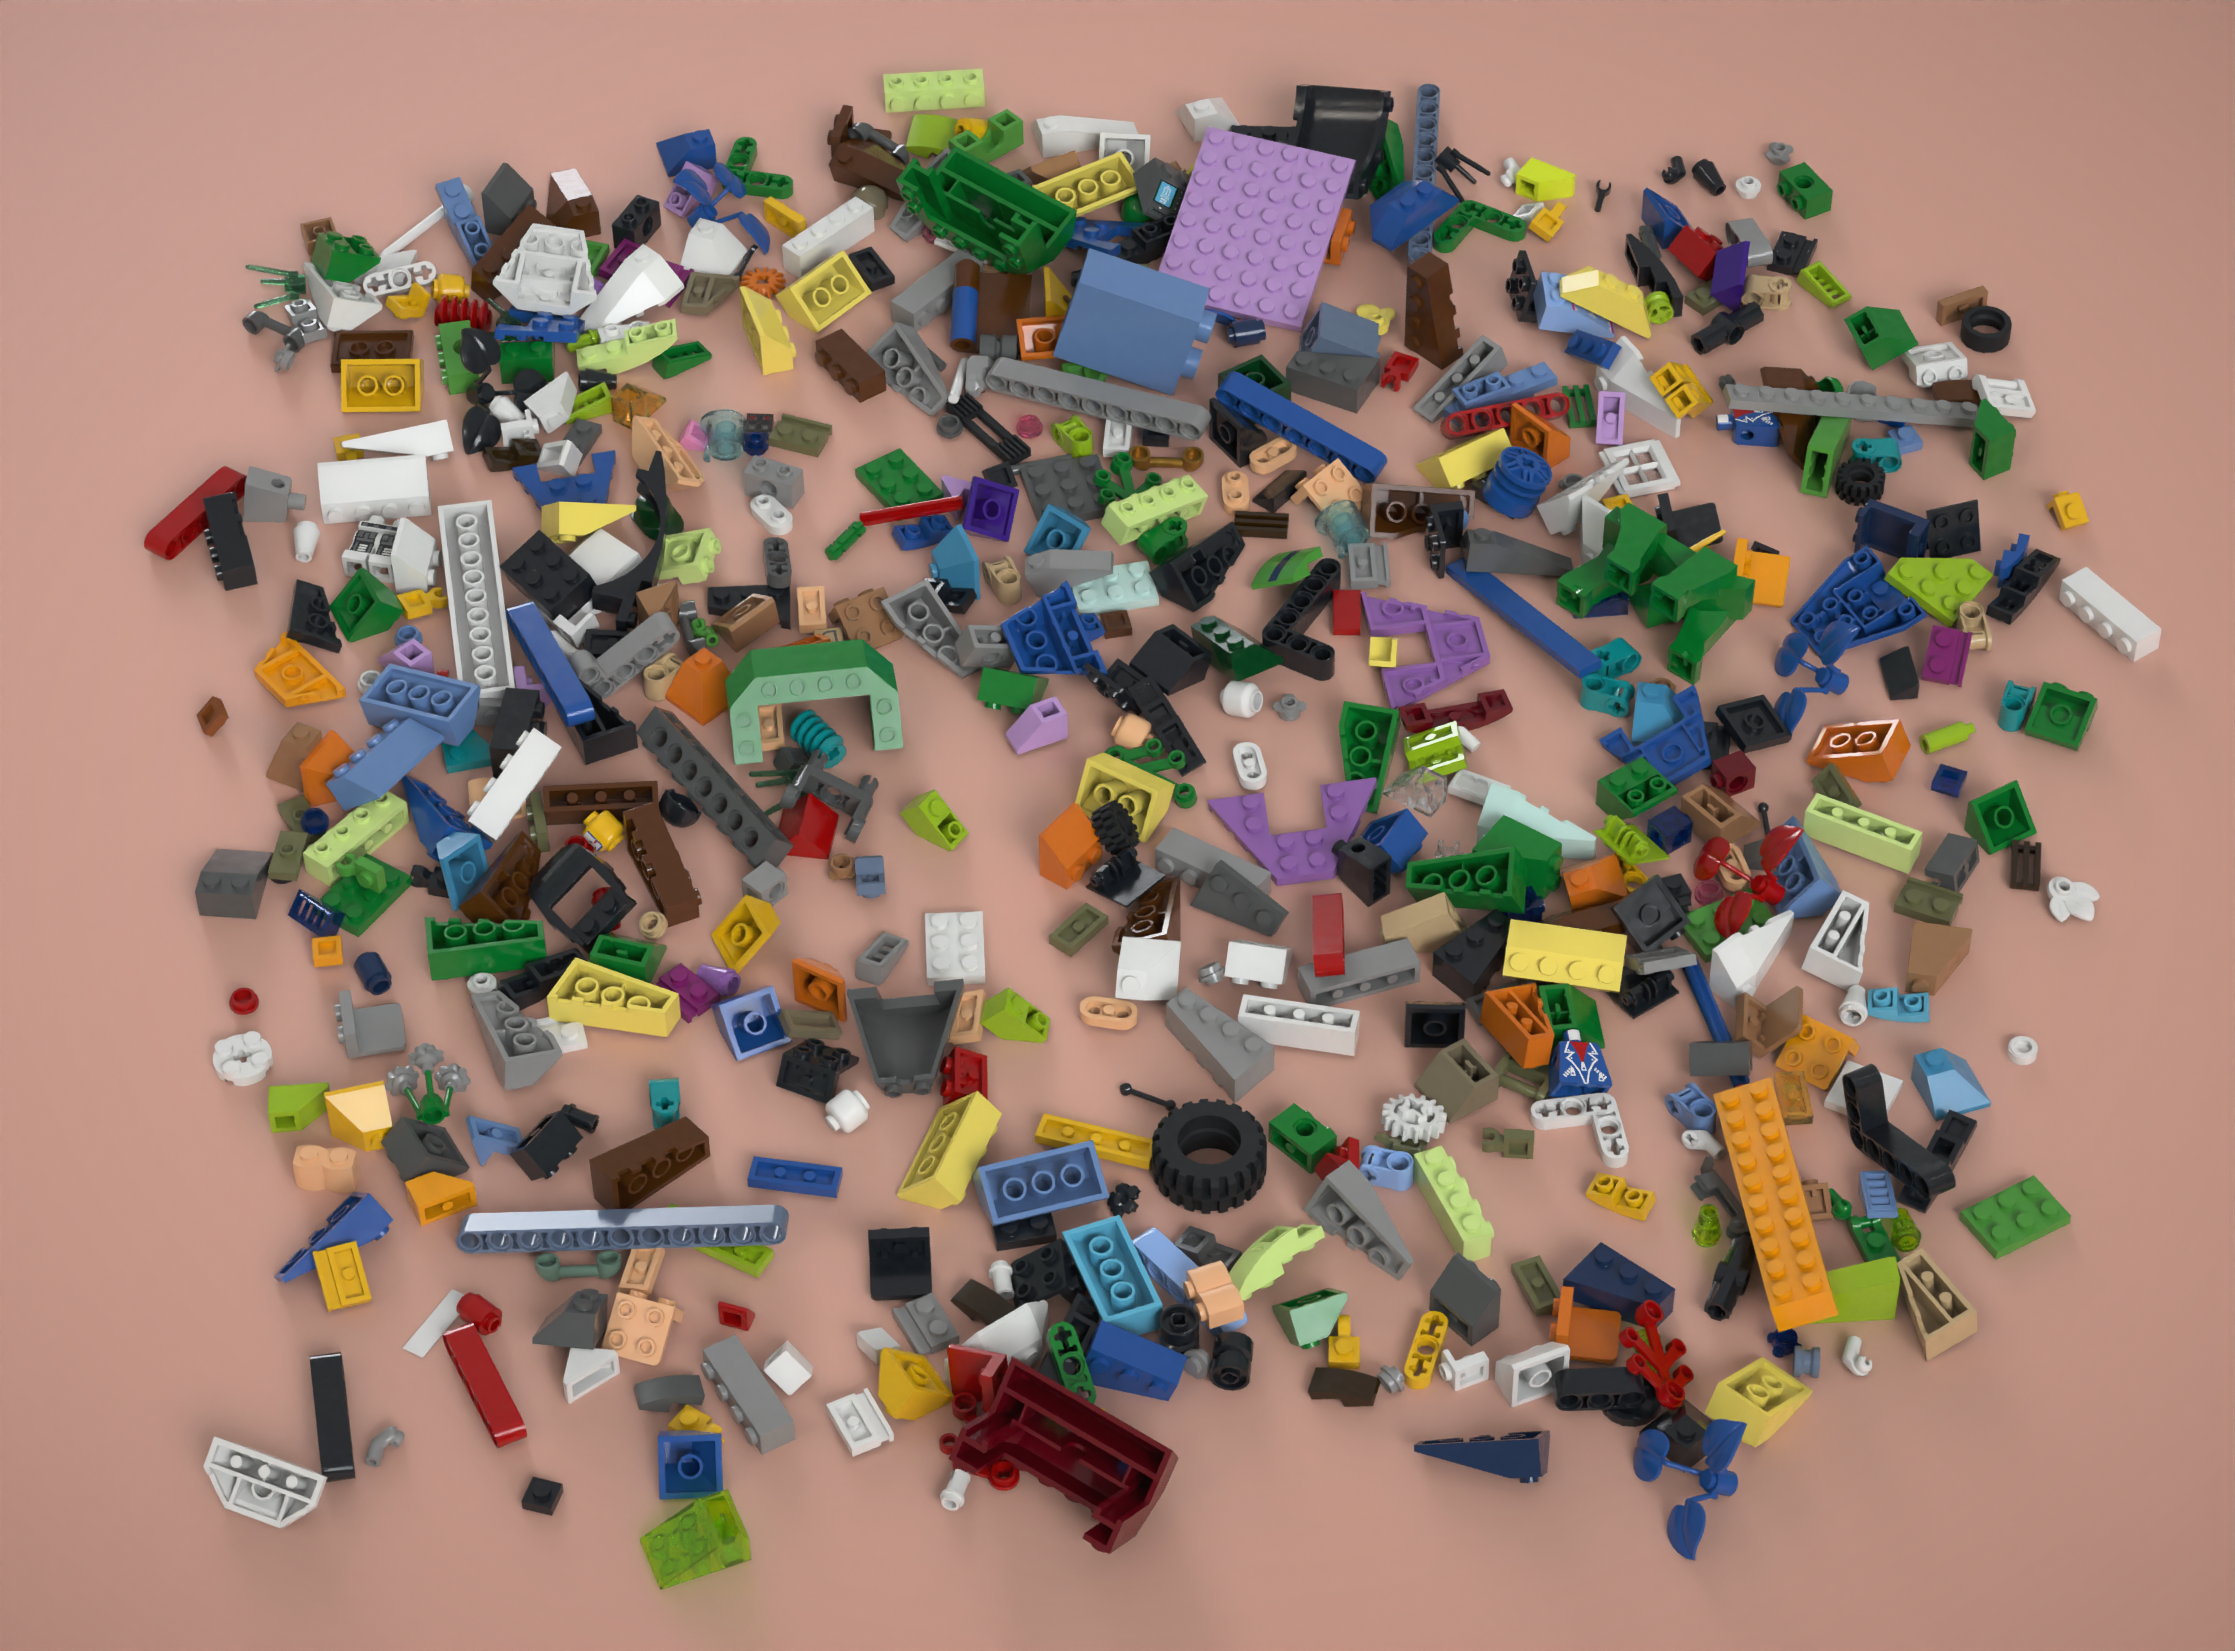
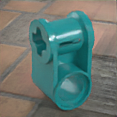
[1850,437,1902,473]
[1590,638,1642,679]
[1579,673,1635,717]
[1998,680,2037,732]
[649,1078,680,1130]

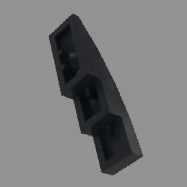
[1625,234,1684,317]
[1985,549,2061,625]
[1127,674,1207,777]
[472,947,588,1011]
[1897,1110,1977,1214]

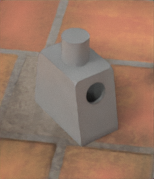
[243,466,306,523]

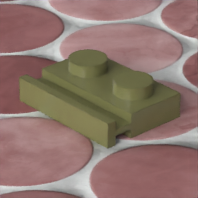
[768,413,832,458]
[1894,877,1963,926]

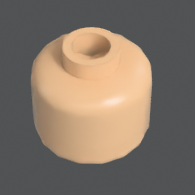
[1111,713,1155,750]

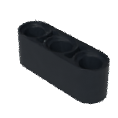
[1552,1367,1646,1411]

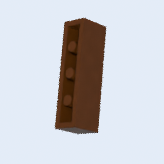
[543,781,659,825]

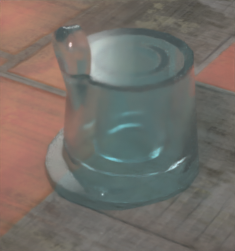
[700,409,746,462]
[1314,500,1370,559]

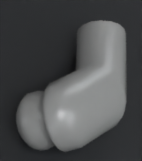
[365,1426,405,1467]

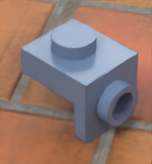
[855,855,886,898]

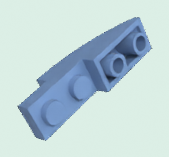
[435,177,492,267]
[1452,362,1557,409]

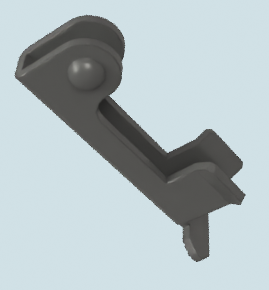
[1690,1156,1751,1240]

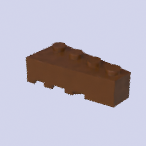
[471,204,557,304]
[1404,252,1464,370]
[623,802,702,928]
[589,1116,711,1209]

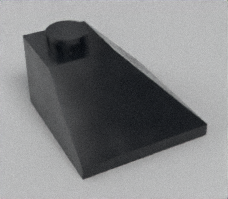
[1209,397,1267,468]
[1639,1399,1712,1473]

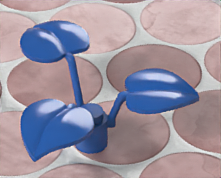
[673,162,770,255]
[1774,620,1861,740]
[1633,1419,1747,1560]

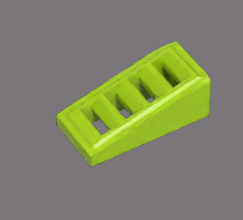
[1796,260,1852,309]
[566,382,618,425]

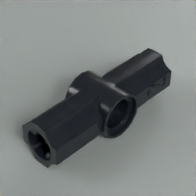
[1691,301,1764,355]
[1704,1235,1756,1321]

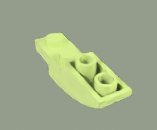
[576,319,678,374]
[1229,1224,1325,1301]

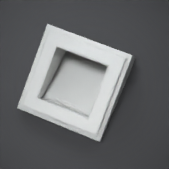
[1513,202,1545,229]
[856,1327,901,1365]

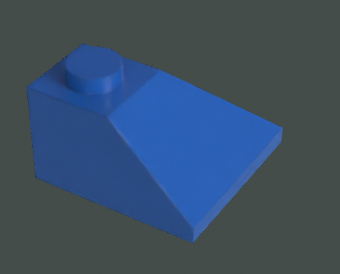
[656,129,717,177]
[658,1430,724,1500]

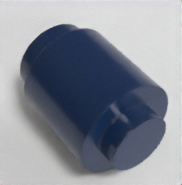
[1226,318,1266,348]
[353,952,392,995]

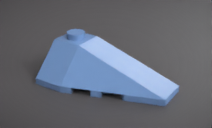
[1773,816,1842,918]

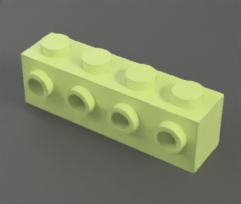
[883,69,985,113]
[1101,474,1208,546]
[303,791,410,887]
[1803,793,1923,874]
[1414,1145,1494,1261]

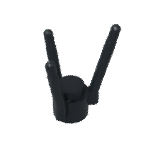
[1434,146,1491,203]

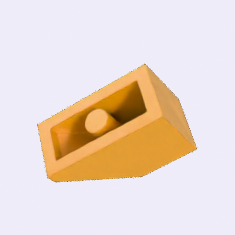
[405,1172,478,1226]

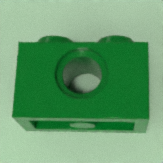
[1777,162,1833,220]
[1268,1103,1337,1174]

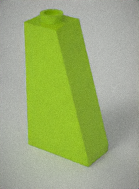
[1809,1257,1900,1324]

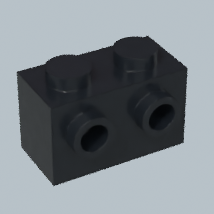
[510,1110,583,1181]

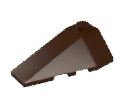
[829,138,907,202]
[546,168,601,237]
[1361,483,1475,539]
[458,831,541,924]
[1537,899,1625,935]

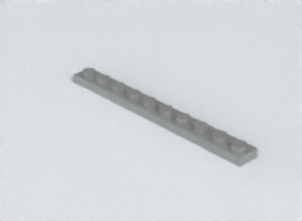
[1723,384,1979,428]

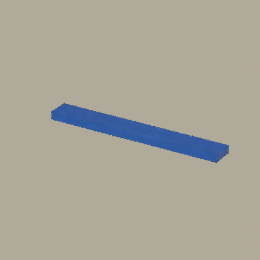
[1446,558,1602,679]

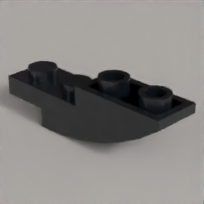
[1116,214,1177,264]
[1037,1293,1100,1385]

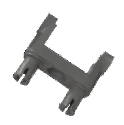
[779,750,879,844]

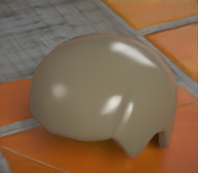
[850,185,889,220]

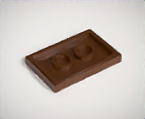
[331,330,414,373]

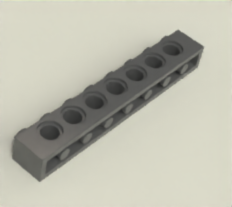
[637,706,794,869]

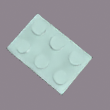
[1070,561,1159,615]

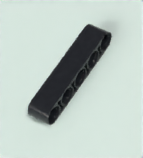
[310,1352,355,1483]

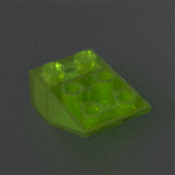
[639,1489,751,1590]

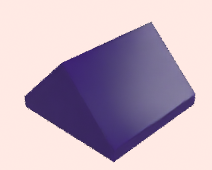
[1710,241,1750,311]
[962,476,1020,542]

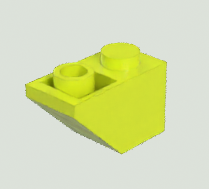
[1515,157,1576,202]

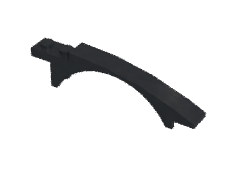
[591,451,668,631]

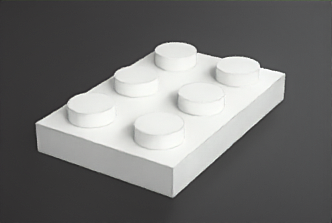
[925,911,986,986]

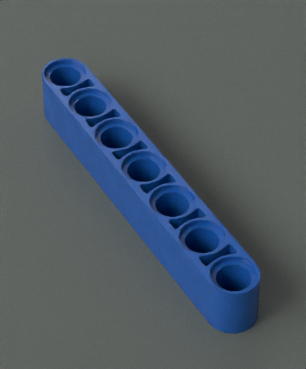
[1215,371,1387,484]
[506,601,595,728]

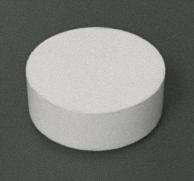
[2007,1036,2038,1065]

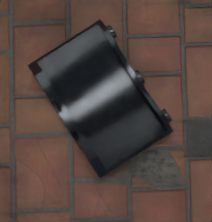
[1286,84,1394,200]

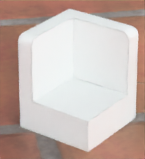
[553,610,600,649]
[763,1340,813,1395]

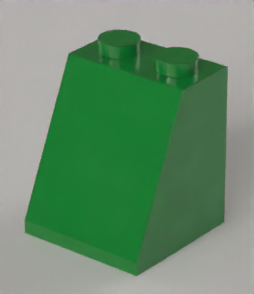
[1472,815,1563,900]

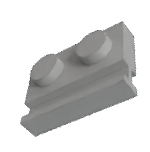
[1347,542,1390,589]
[1624,946,1697,975]
[892,1292,960,1355]

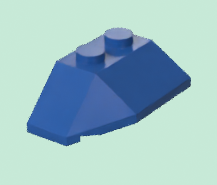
[1370,180,1459,252]

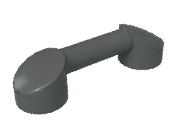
[848,122,910,166]
[242,311,305,353]
[678,600,707,656]

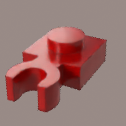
[1381,351,1419,392]

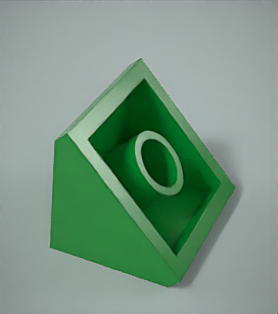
[1964,780,2037,855]

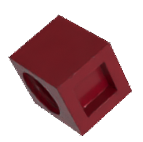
[1709,750,1756,797]

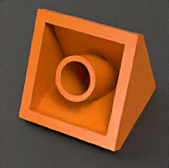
[1016,315,1065,361]

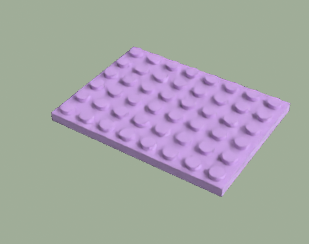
[1159,127,1356,333]

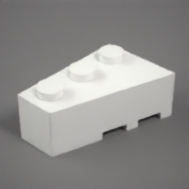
[1801,890,1869,992]

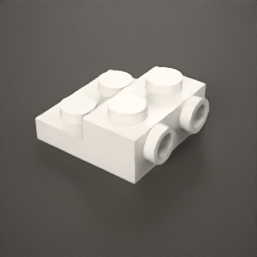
[1901,342,1968,387]

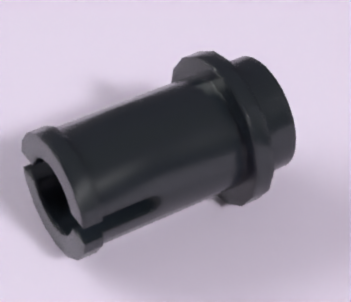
[561,1103,599,1134]

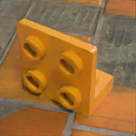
[1733,538,1790,608]
[1775,1014,1860,1091]

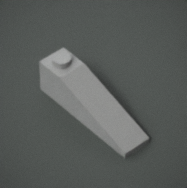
[1413,335,1508,424]

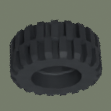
[1152,1099,1267,1214]

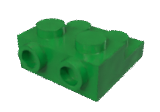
[2024,682,2098,751]

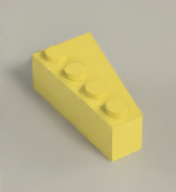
[547,957,681,1037]

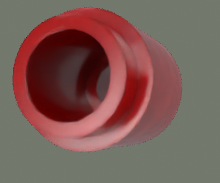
[456,1292,502,1335]

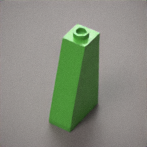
[1800,416,1852,498]

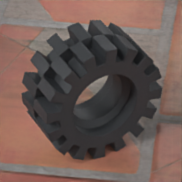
[1835,458,1886,506]
[1091,800,1140,856]

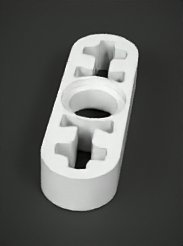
[363,261,438,299]

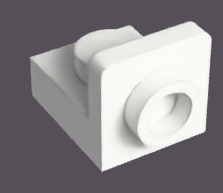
[500,409,539,447]
[1439,1349,1489,1391]

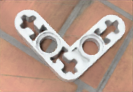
[1530,1093,1629,1168]

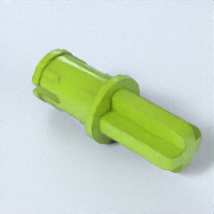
[565,323,612,353]

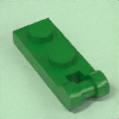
[1846,1215,1900,1262]

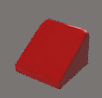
[718,1301,755,1331]

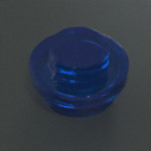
[301,808,329,835]

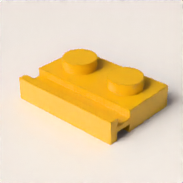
[312,1241,372,1312]

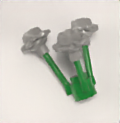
[385,1043,471,1125]

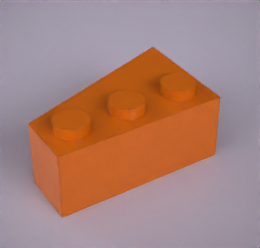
[1480,983,1554,1069]

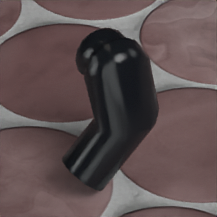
[1662,156,1686,185]

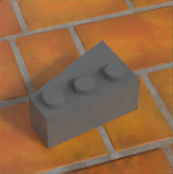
[1286,351,1380,414]

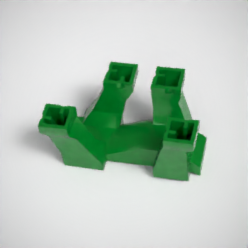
[1556,502,1755,685]

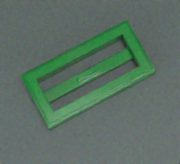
[1562,384,1596,428]

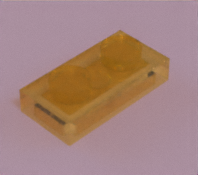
[1773,1071,1814,1125]

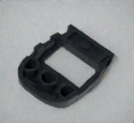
[529,843,637,954]

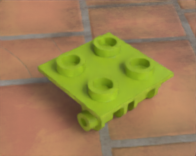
[1594,814,1670,865]

